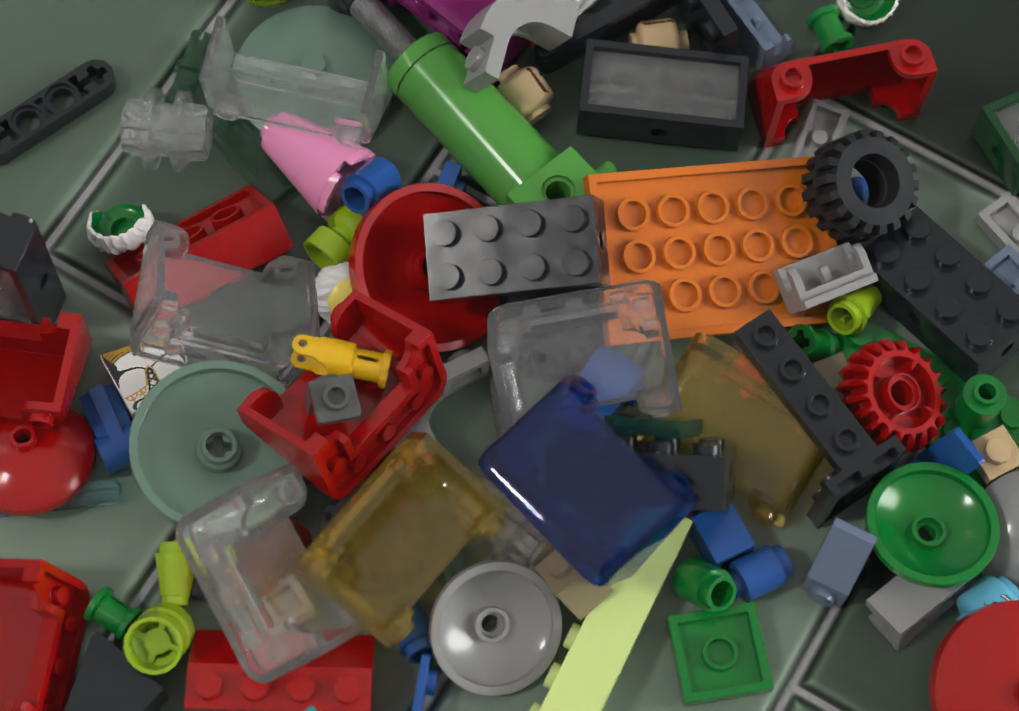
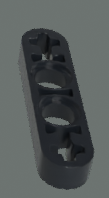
[0,59,116,167]

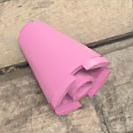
[260,115,376,221]

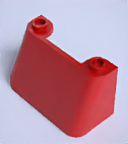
[747,39,938,148]
[236,289,447,500]
[0,312,92,430]
[0,559,91,711]

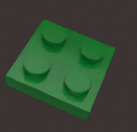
[666,602,774,707]

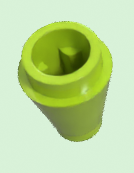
[827,284,882,335]
[155,541,199,607]

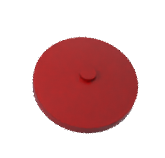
[349,183,500,353]
[929,600,1019,711]

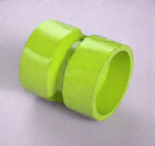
[303,202,365,270]
[123,602,195,675]

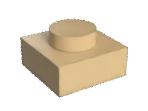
[972,425,1019,486]

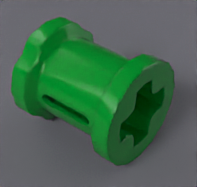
[805,4,855,55]
[788,324,839,363]
[83,586,144,644]

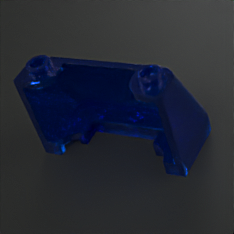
[478,375,699,587]

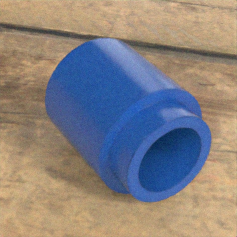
[341,157,401,214]
[728,544,794,603]

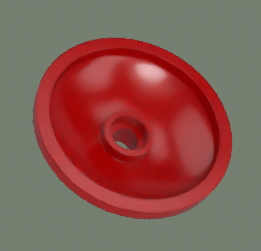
[0,408,96,516]

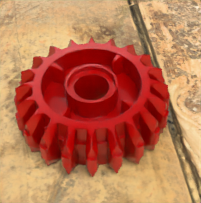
[835,338,949,455]

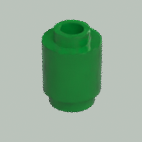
[954,374,1007,429]
[673,557,737,612]

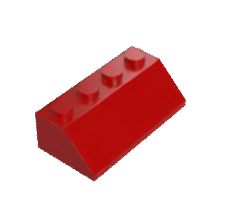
[103,184,294,327]
[184,629,376,711]

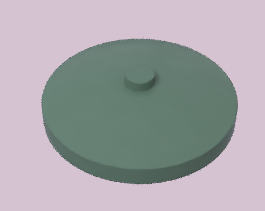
[233,5,395,144]
[129,360,303,536]

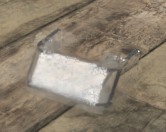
[199,16,389,147]

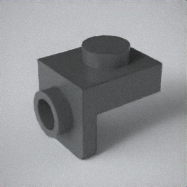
[304,374,361,426]

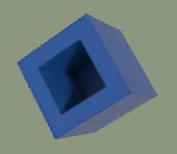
[688,502,756,570]

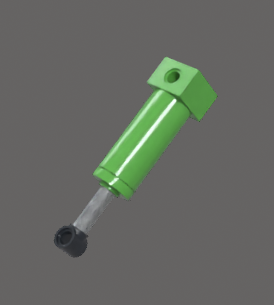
[327,0,617,205]

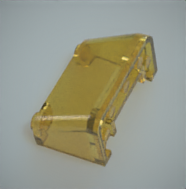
[636,332,825,529]
[294,432,509,648]

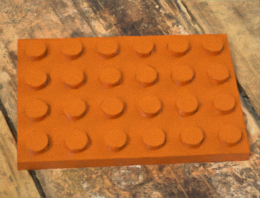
[583,156,837,348]

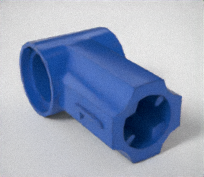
[79,384,132,475]

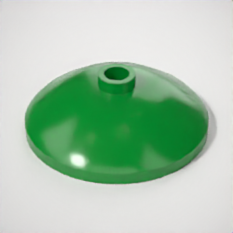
[865,462,1000,588]

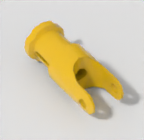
[291,335,393,389]

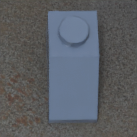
[800,517,878,608]

